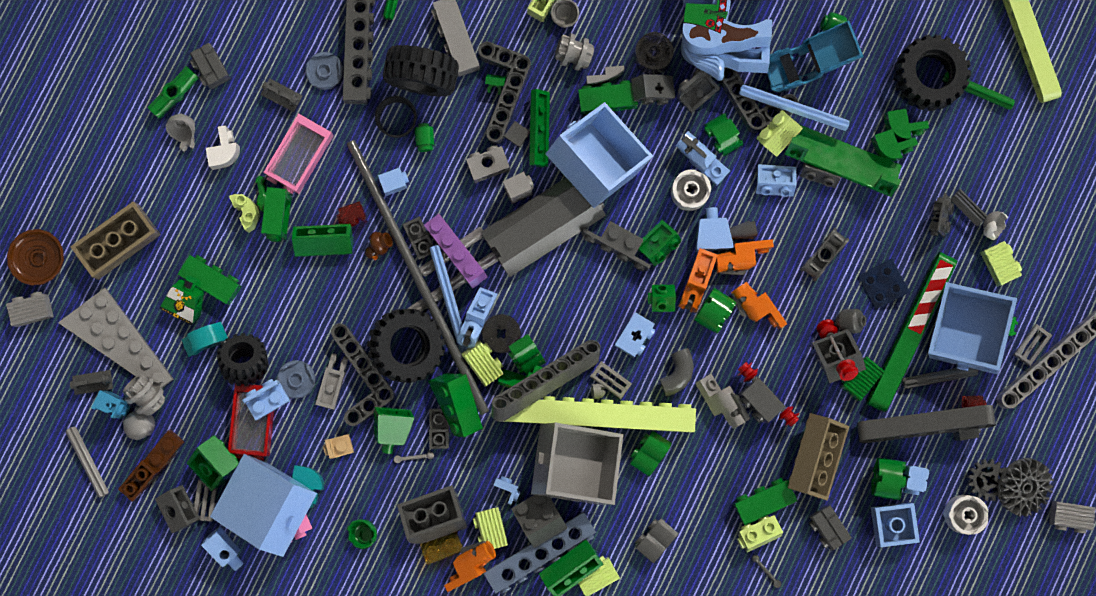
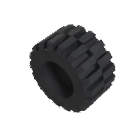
[217,333,269,386]

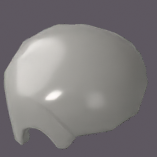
[550,0,580,28]
[123,411,155,440]

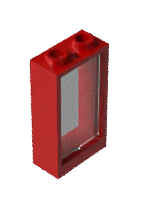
[228,383,274,460]

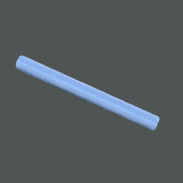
[739,84,850,131]
[430,245,468,355]

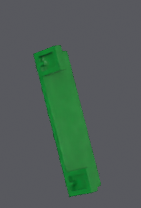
[785,124,902,197]

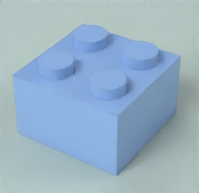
[871,502,920,547]

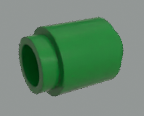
[414,123,435,152]

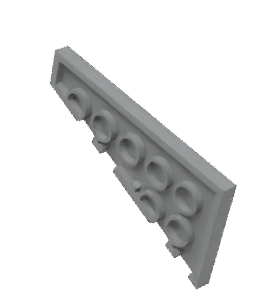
[58,288,174,389]

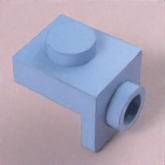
[494,476,520,505]

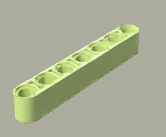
[1003,0,1062,103]

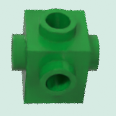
[648,284,676,312]

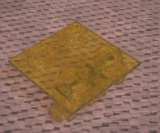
[419,532,463,565]

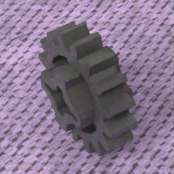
[966,459,1006,501]

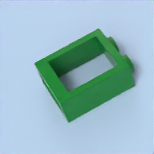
[261,187,292,242]

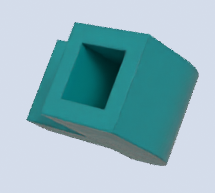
[181,322,228,357]
[292,465,324,508]

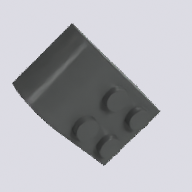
[397,485,467,544]

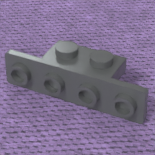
[581,221,651,272]

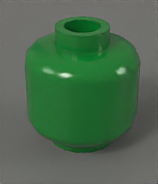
[820,12,847,31]

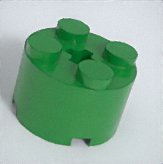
[694,288,737,334]
[871,458,906,500]

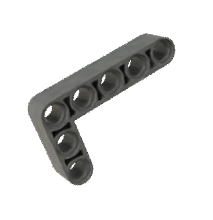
[478,41,531,145]
[719,67,798,133]
[331,323,395,426]

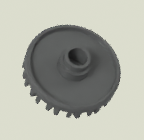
[998,458,1054,517]

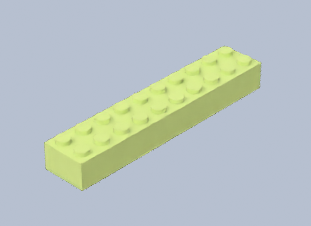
[503,396,696,433]

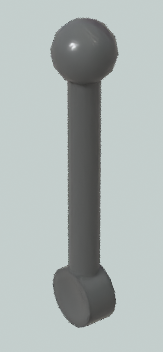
[752,555,781,588]

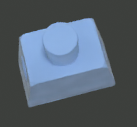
[695,207,734,252]
[201,526,244,571]

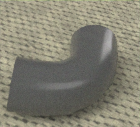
[660,348,694,397]

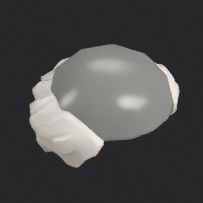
[983,211,1008,240]

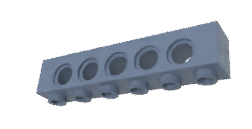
[484,511,596,594]

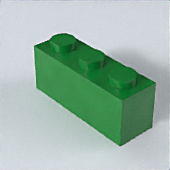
[578,80,638,116]
[292,224,353,257]
[178,255,242,306]
[733,478,798,525]
[539,539,604,596]

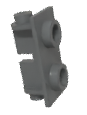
[260,78,303,112]
[800,162,841,188]
[70,370,113,395]

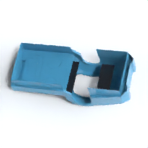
[767,21,864,93]

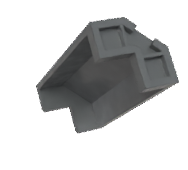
[480,178,606,277]

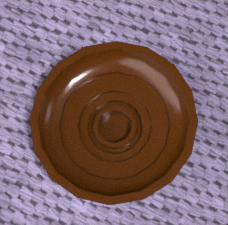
[7,229,64,285]

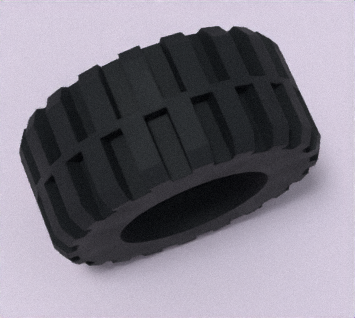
[893,34,971,111]
[382,45,459,97]
[367,309,445,383]

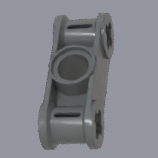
[800,227,850,282]

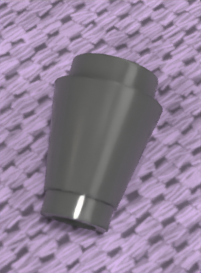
[730,220,758,239]

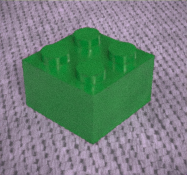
[187,435,239,492]

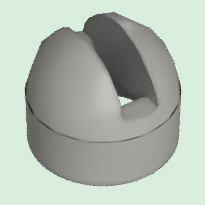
[591,384,606,399]

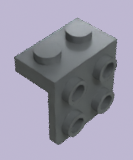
[676,69,720,114]

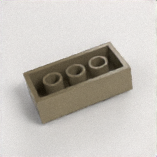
[70,201,161,280]
[788,413,849,501]

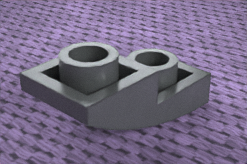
[402,216,434,259]
[429,408,449,449]

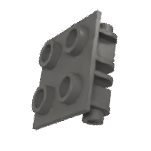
[929,193,954,238]

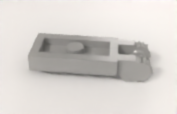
[315,353,348,410]

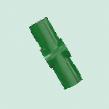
[147,66,199,119]

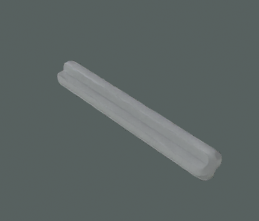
[419,227,483,277]
[66,427,109,497]

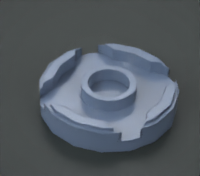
[305,52,344,90]
[277,360,316,399]

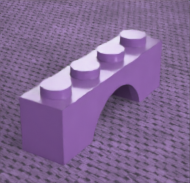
[424,214,487,289]

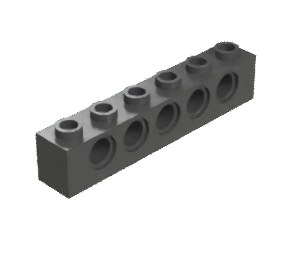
[343,0,375,104]

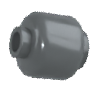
[836,309,866,334]

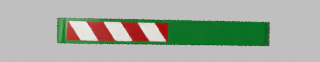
[867,252,958,413]

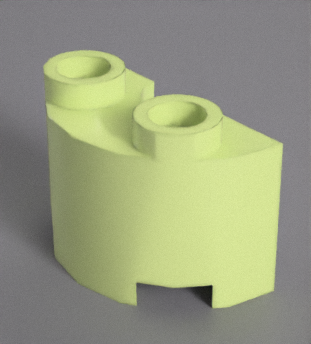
[229,194,260,233]

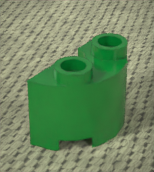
[704,113,743,156]

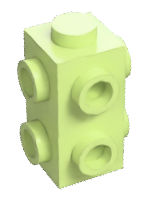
[737,515,783,553]

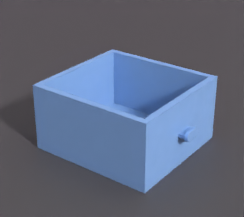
[546,102,653,208]
[928,282,1017,375]
[210,454,317,557]

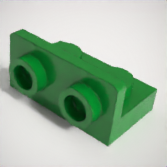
[638,220,682,267]

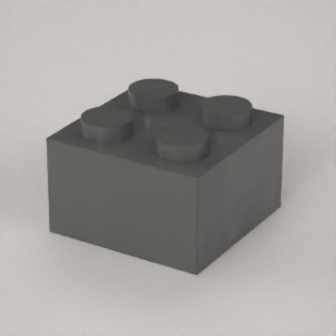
[511,495,568,548]

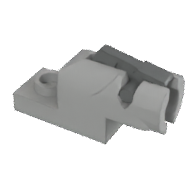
[695,374,750,429]

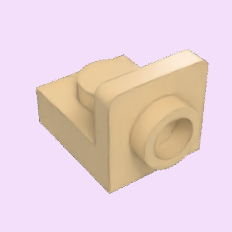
[323,434,354,459]

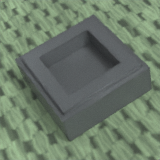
[504,121,530,148]

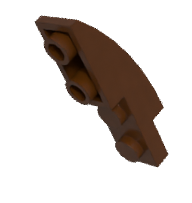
[118,429,185,502]

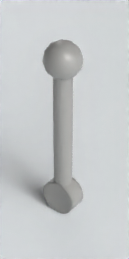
[394,452,434,463]

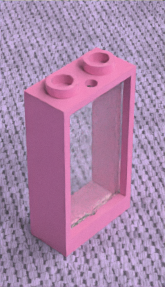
[263,113,334,194]

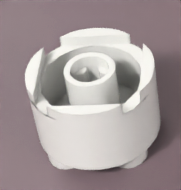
[671,170,711,211]
[943,495,988,535]

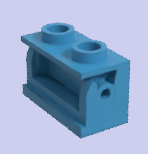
[91,390,131,419]

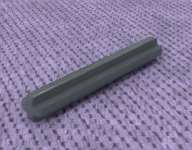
[902,368,978,389]

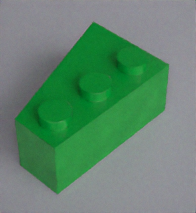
[428,373,483,437]

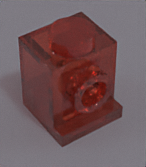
[337,201,368,227]
[962,396,987,408]

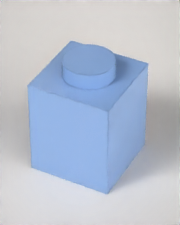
[378,167,409,196]

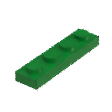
[529,89,550,168]

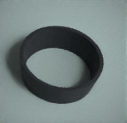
[375,96,417,138]

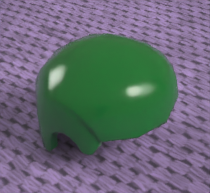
[347,519,377,549]

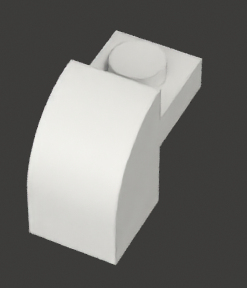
[206,126,240,170]

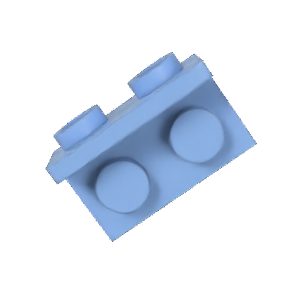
[756,164,796,197]
[242,379,290,421]

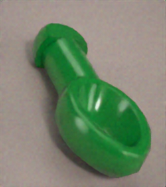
[255,176,266,213]

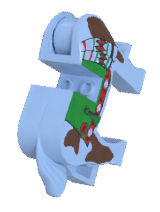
[681,0,772,81]

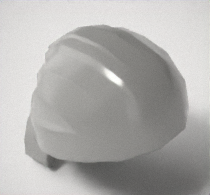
[166,114,195,152]

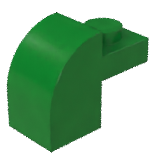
[884,109,929,142]
[871,129,918,162]

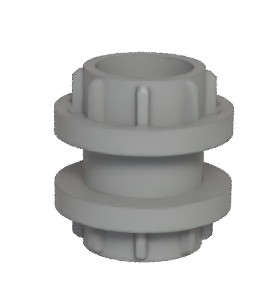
[554,33,594,71]
[123,375,165,416]

